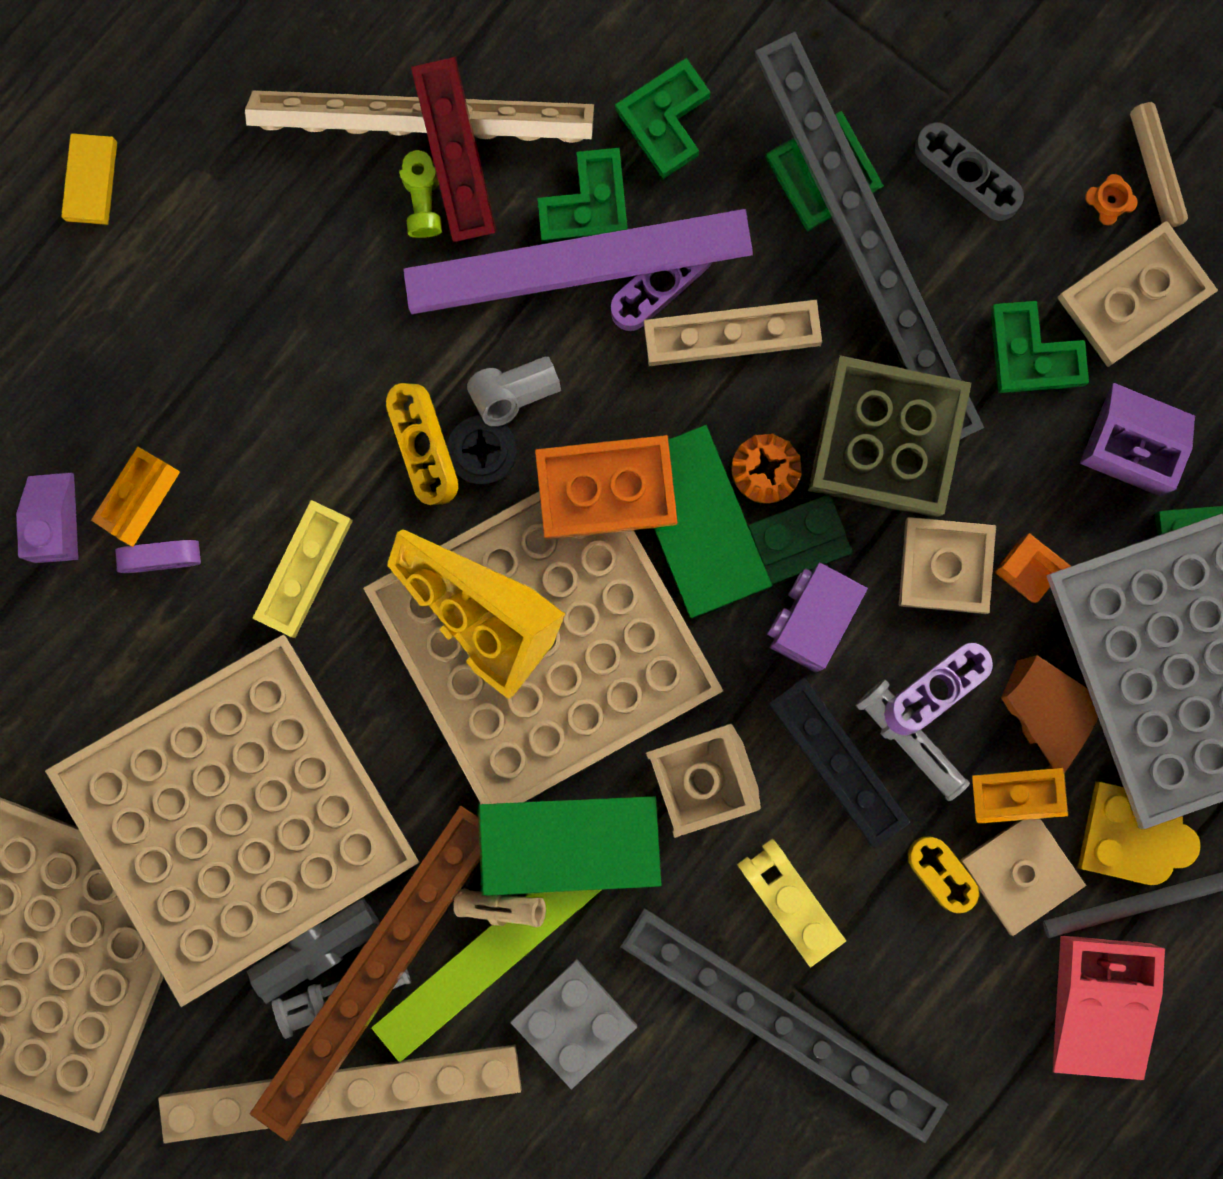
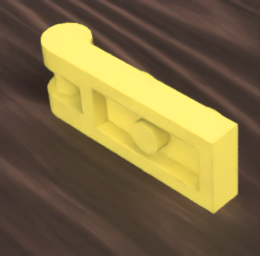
[737,839,846,968]

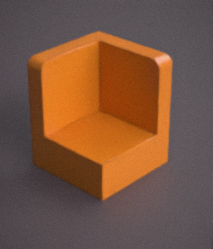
[994,533,1071,603]

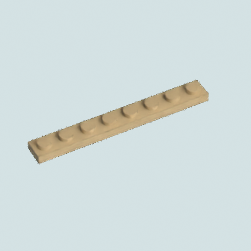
[245,90,594,143]
[158,1044,522,1143]

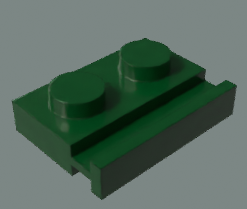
[748,494,853,585]

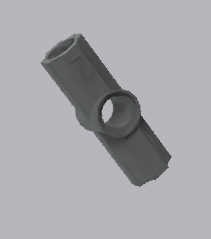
[246,898,380,1004]

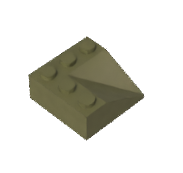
[808,356,971,518]

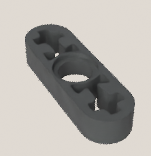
[915,123,1024,221]

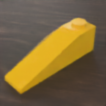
[387,529,565,699]

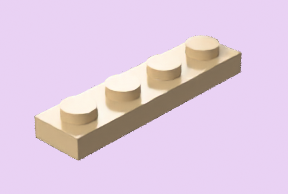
[644,300,822,366]

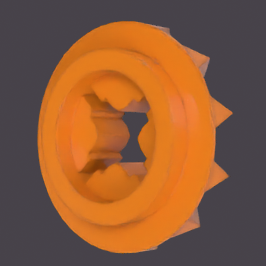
[732,433,802,503]

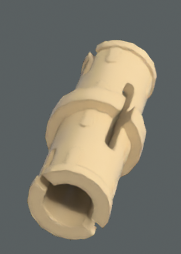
[453,889,546,927]

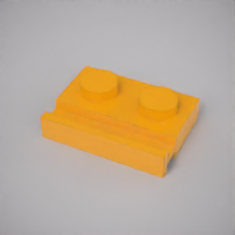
[91,447,180,547]

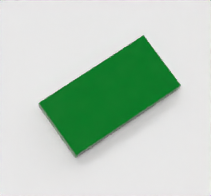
[653,425,772,619]
[478,796,661,896]

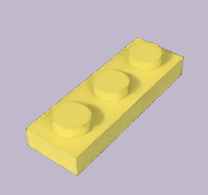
[253,500,353,638]

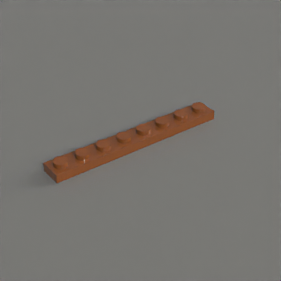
[249,806,480,1141]

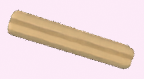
[1130,102,1188,228]

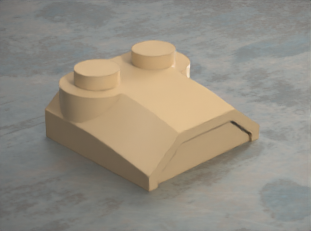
[646,724,761,838]

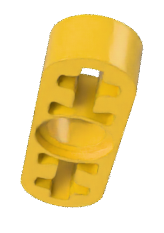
[386,383,458,505]

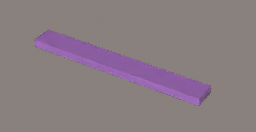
[404,209,753,314]

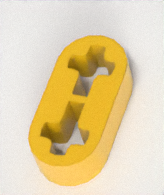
[908,836,979,913]

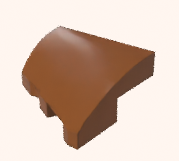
[1001,655,1098,773]

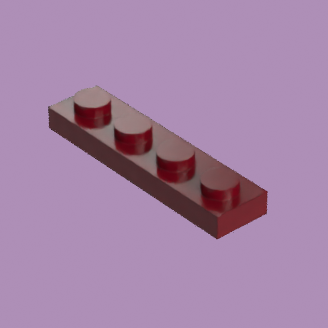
[411,56,496,242]

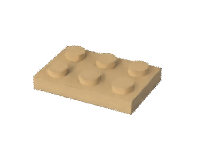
[1057,221,1218,367]

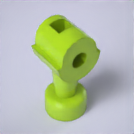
[399,150,442,238]

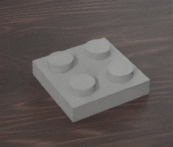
[510,959,637,1090]

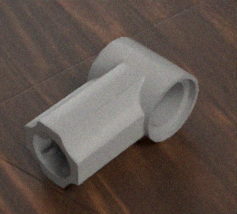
[467,356,561,426]

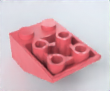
[1053,936,1165,1080]

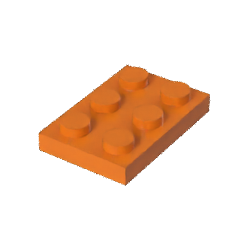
[535,435,678,539]

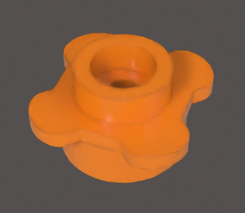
[1085,174,1138,225]

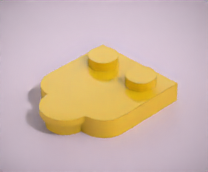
[1078,782,1200,885]

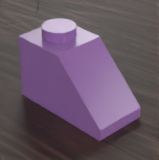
[16,473,78,563]

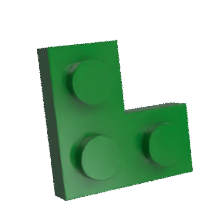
[615,58,711,179]
[538,148,628,244]
[990,301,1089,393]

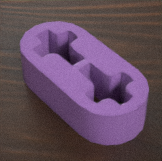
[115,540,201,573]

